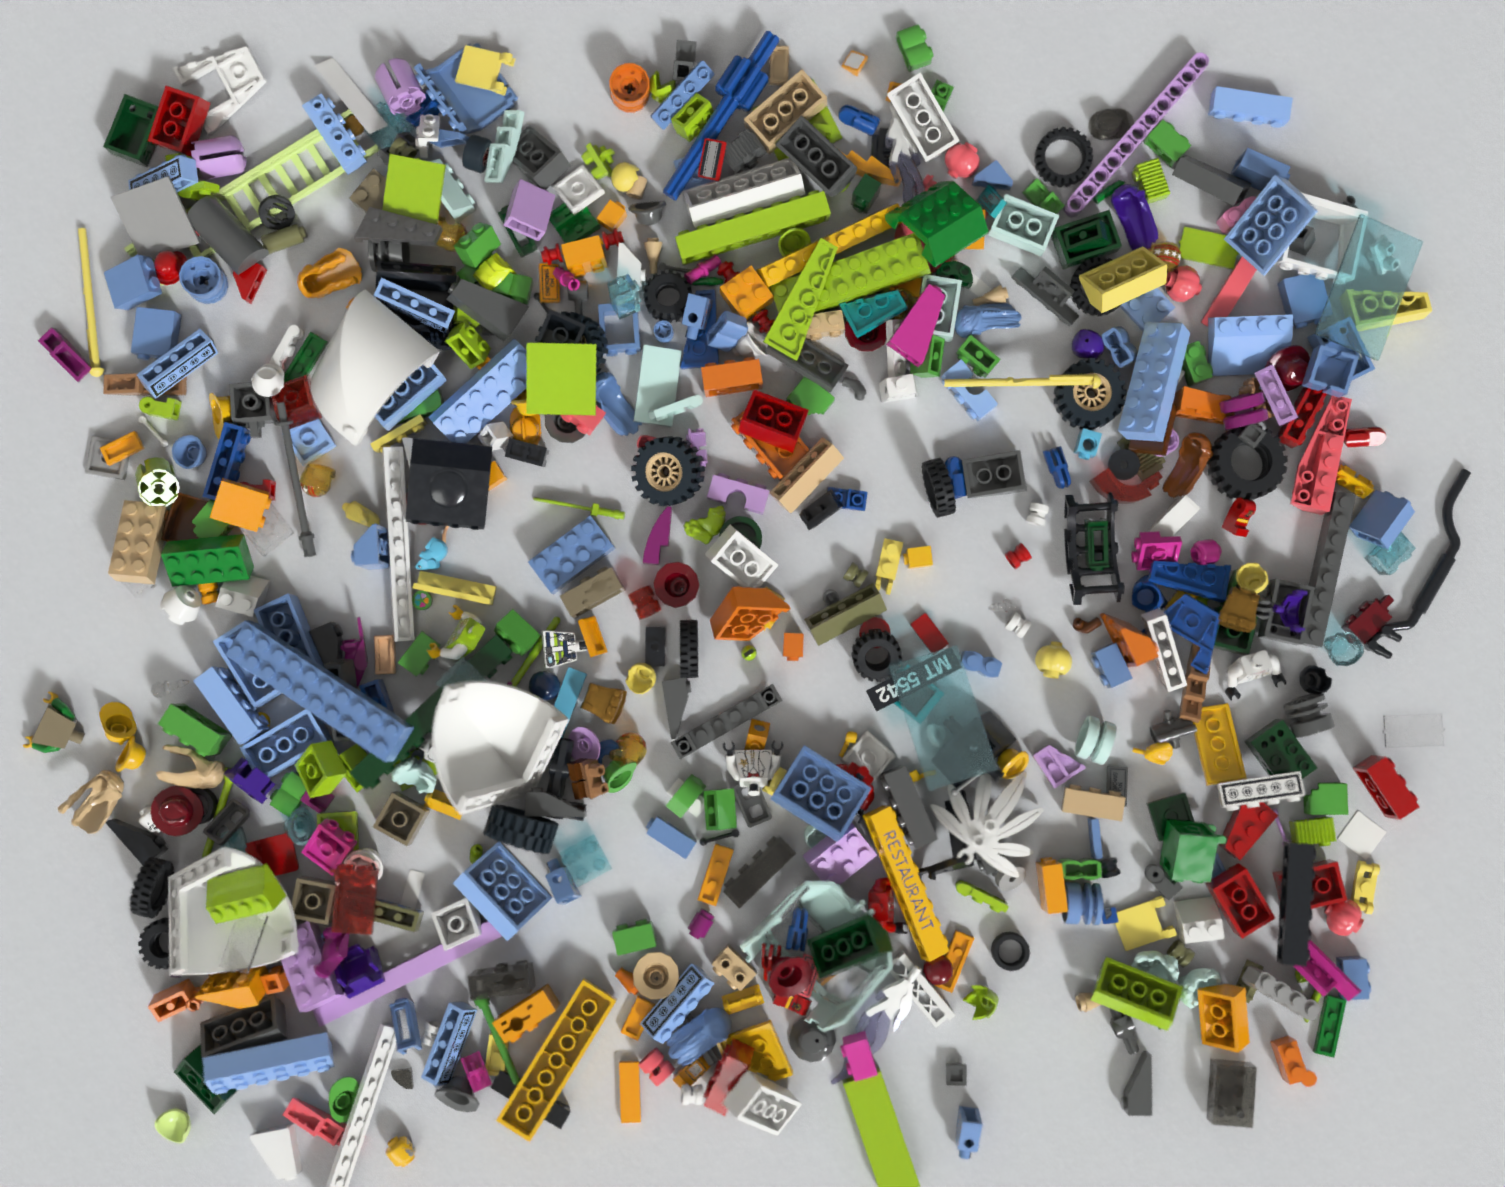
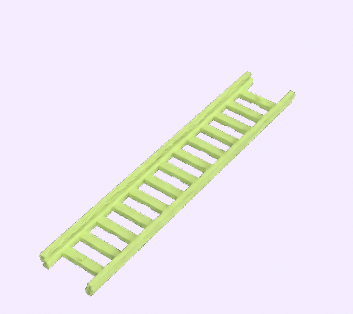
[124,109,380,286]

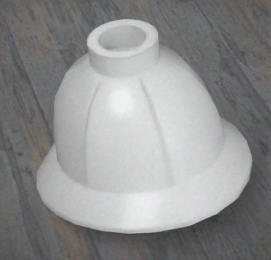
[732,321,769,358]

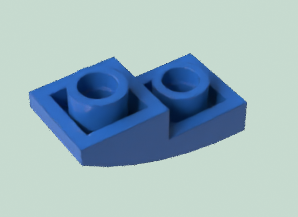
[826,487,868,511]

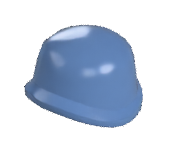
[172,435,207,469]

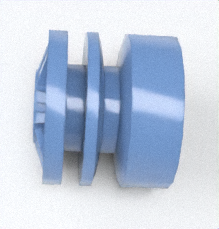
[179,256,228,304]
[1062,882,1104,925]

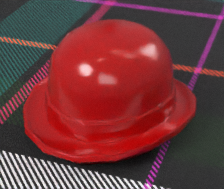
[154,250,187,286]

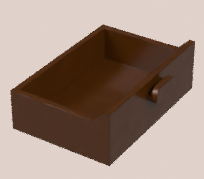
[1129,403,1177,456]
[161,492,208,542]

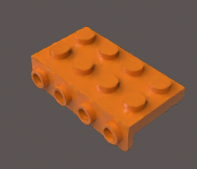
[731,410,810,481]

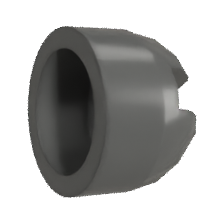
[823,590,839,606]

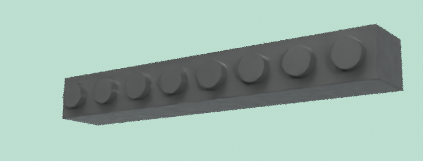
[1303,491,1356,648]

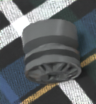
[368,240,410,272]
[1283,694,1335,738]

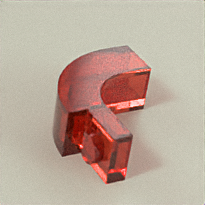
[1089,468,1163,504]

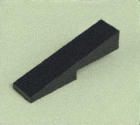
[491,1070,571,1129]

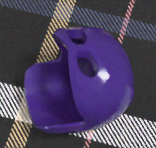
[1072,329,1104,360]

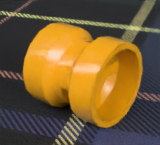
[197,582,219,605]

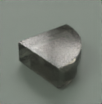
[391,1068,414,1089]

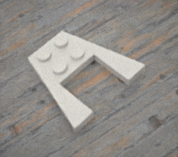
[173,46,267,136]

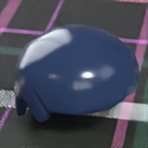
[528,671,560,701]

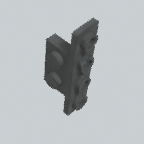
[1011,266,1079,326]

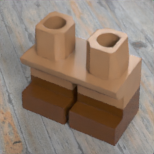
[567,758,609,800]

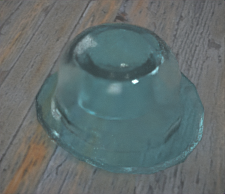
[284,807,316,846]

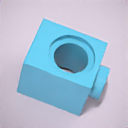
[1074,428,1102,460]

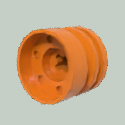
[609,63,650,113]

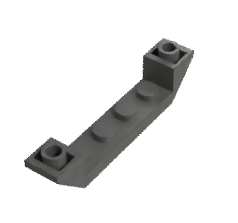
[670,684,783,759]

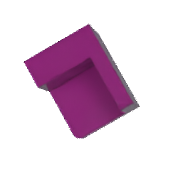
[300,791,335,813]

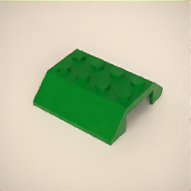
[885,181,989,267]

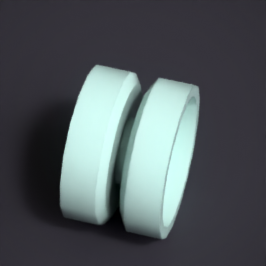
[1074,715,1117,765]

